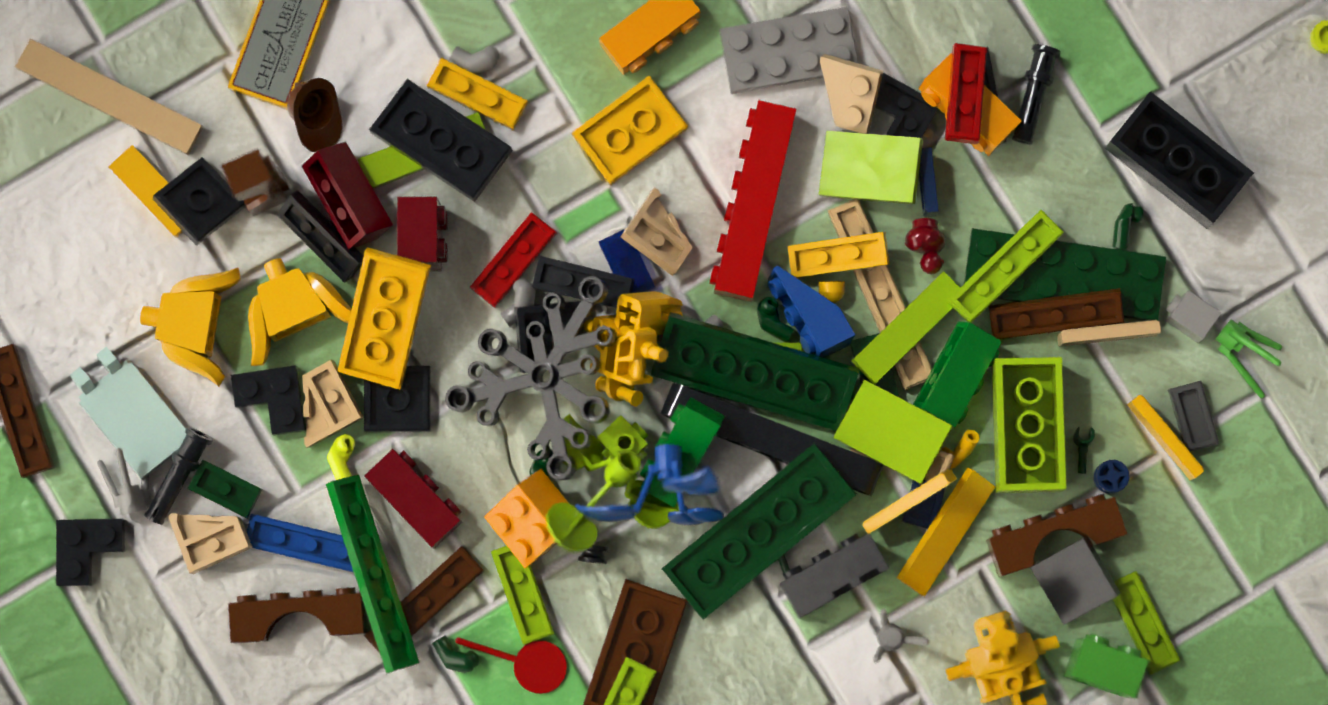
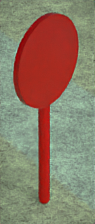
[455,637,567,694]

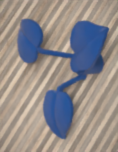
[576,444,724,525]

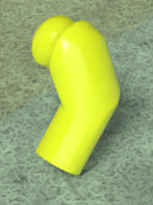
[327,434,355,480]

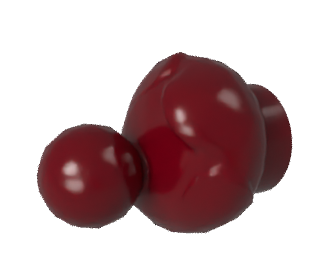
[905,218,946,275]

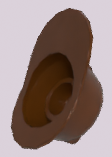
[287,78,343,152]

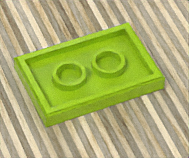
[818,131,923,204]
[833,380,953,485]

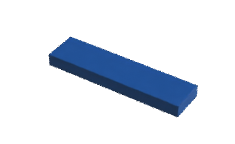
[247,514,354,572]

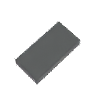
[1168,381,1219,452]

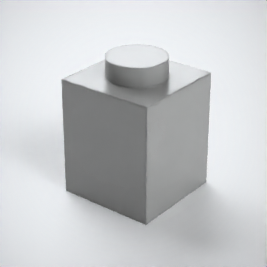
[1165,290,1221,343]

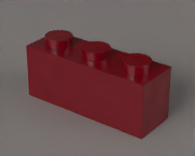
[301,142,393,249]
[364,449,462,549]

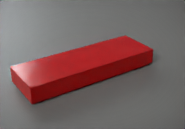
[945,43,987,144]
[469,212,557,308]

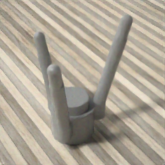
[97,448,151,515]
[873,609,929,663]

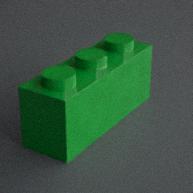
[913,321,1002,428]
[640,397,725,507]

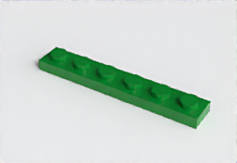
[326,474,420,674]

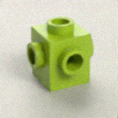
[597,415,648,462]

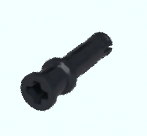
[1012,44,1061,145]
[144,426,213,525]

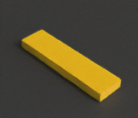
[896,468,996,597]

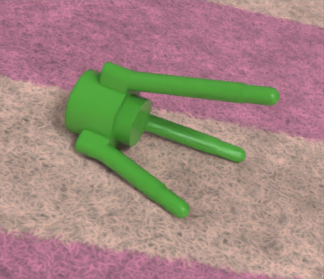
[1215,319,1282,398]

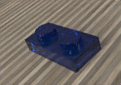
[598,229,655,293]

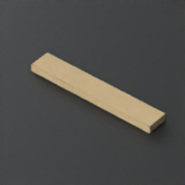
[15,39,203,155]
[828,199,932,391]

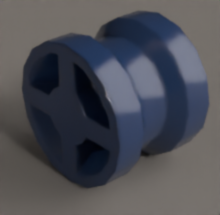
[1093,460,1130,494]

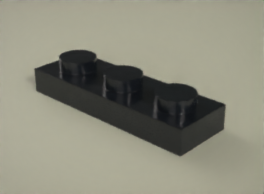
[276,190,364,283]
[532,256,635,308]

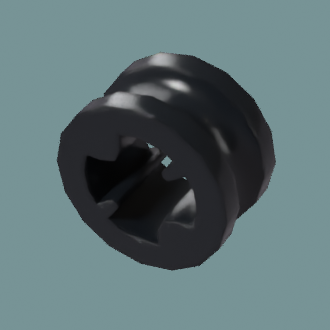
[578,545,609,564]

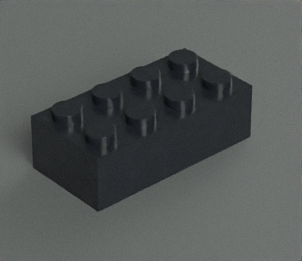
[1105,91,1254,229]

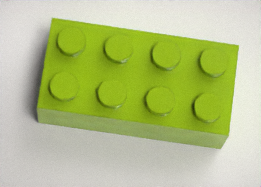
[992,357,1066,493]

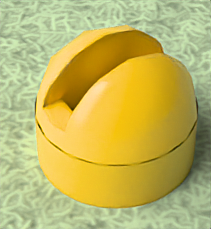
[819,281,845,303]

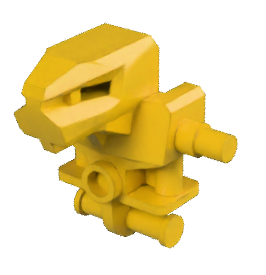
[584,291,683,407]
[945,610,1060,705]

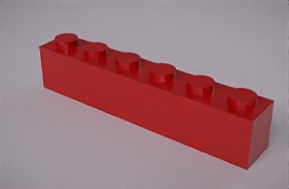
[709,100,796,302]

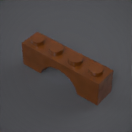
[221,149,290,216]
[986,493,1128,577]
[228,587,367,643]

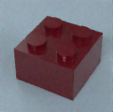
[397,197,448,271]

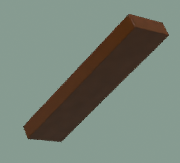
[989,288,1124,339]
[0,344,55,478]
[364,546,484,653]

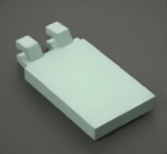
[70,346,186,480]

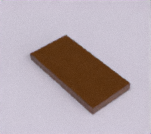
[583,579,688,705]

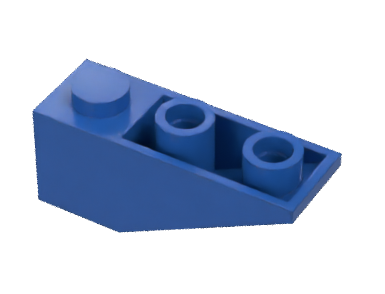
[768,266,855,358]

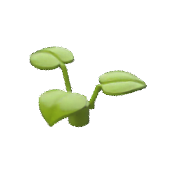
[546,414,680,552]

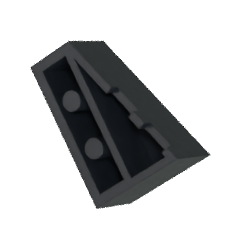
[779,533,889,619]

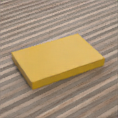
[571,75,688,186]

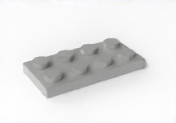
[720,7,858,94]

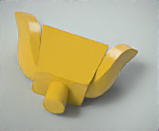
[248,258,352,366]
[140,267,241,387]

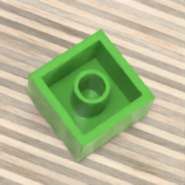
[1063,634,1148,699]

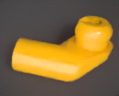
[942,430,980,469]

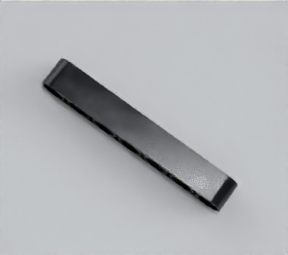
[660,383,884,496]

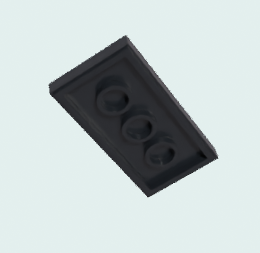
[369,79,513,202]

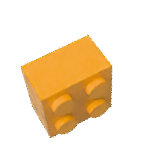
[484,469,569,568]

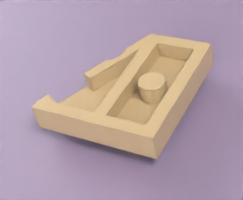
[820,54,883,134]
[620,187,693,276]
[302,360,364,448]
[168,513,252,574]

